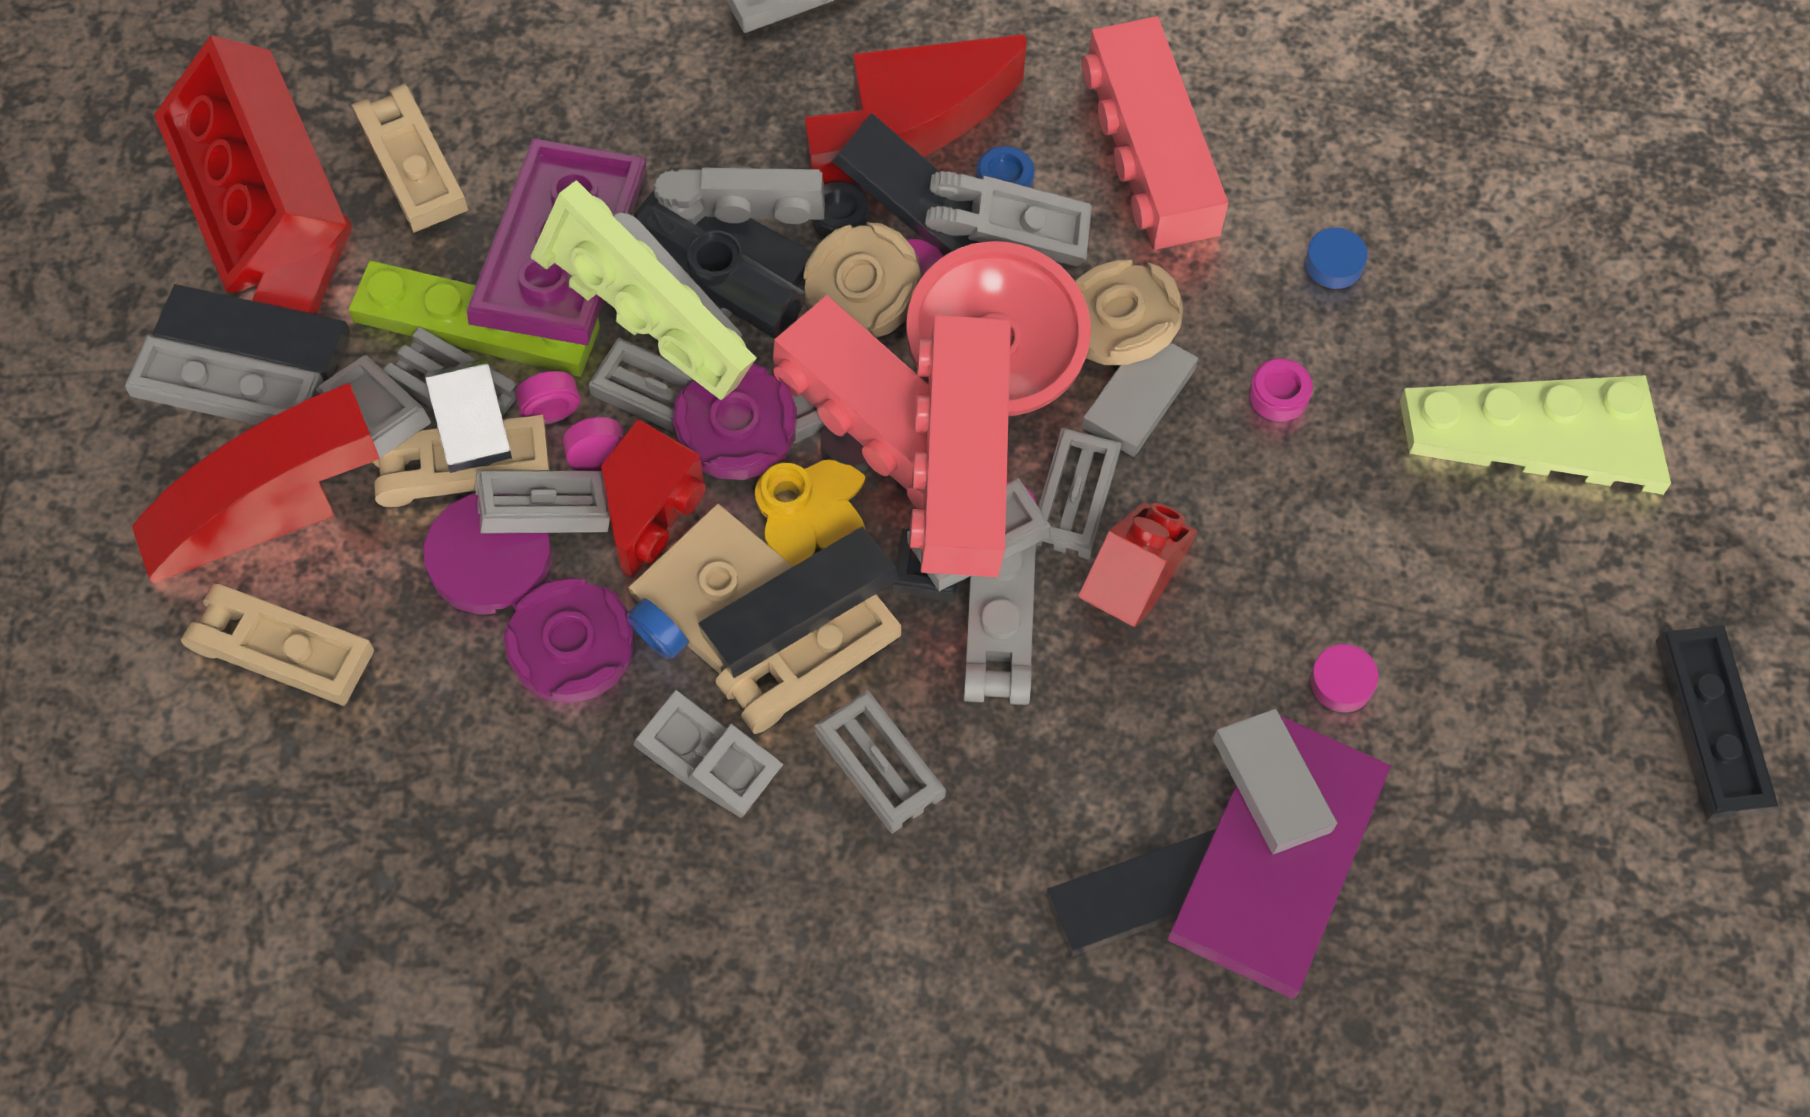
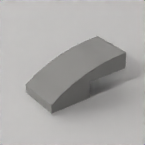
[633,690,783,818]

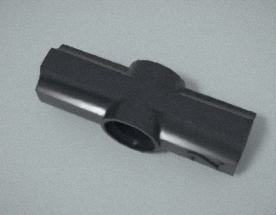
[635,203,805,339]

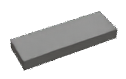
[125,335,324,425]

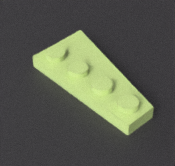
[531,180,756,400]
[1400,375,1671,495]

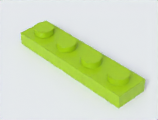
[348,260,600,377]

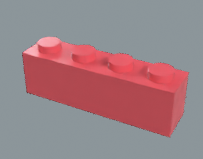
[1081,16,1229,250]
[773,295,928,509]
[909,315,1011,577]

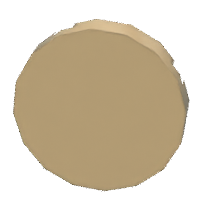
[803,222,923,338]
[1075,260,1183,365]

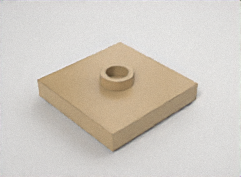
[629,504,793,674]

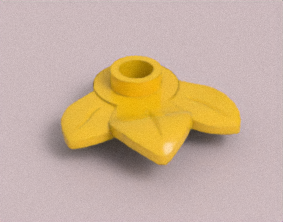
[755,460,865,567]

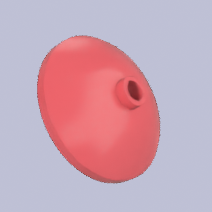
[906,241,1091,416]

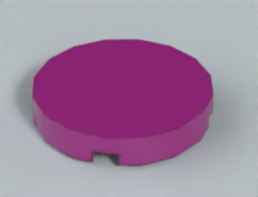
[673,363,797,480]
[423,494,553,615]
[504,577,635,704]

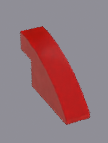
[805,34,1027,186]
[132,383,380,584]

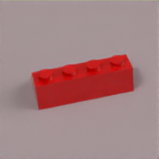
[154,35,347,293]

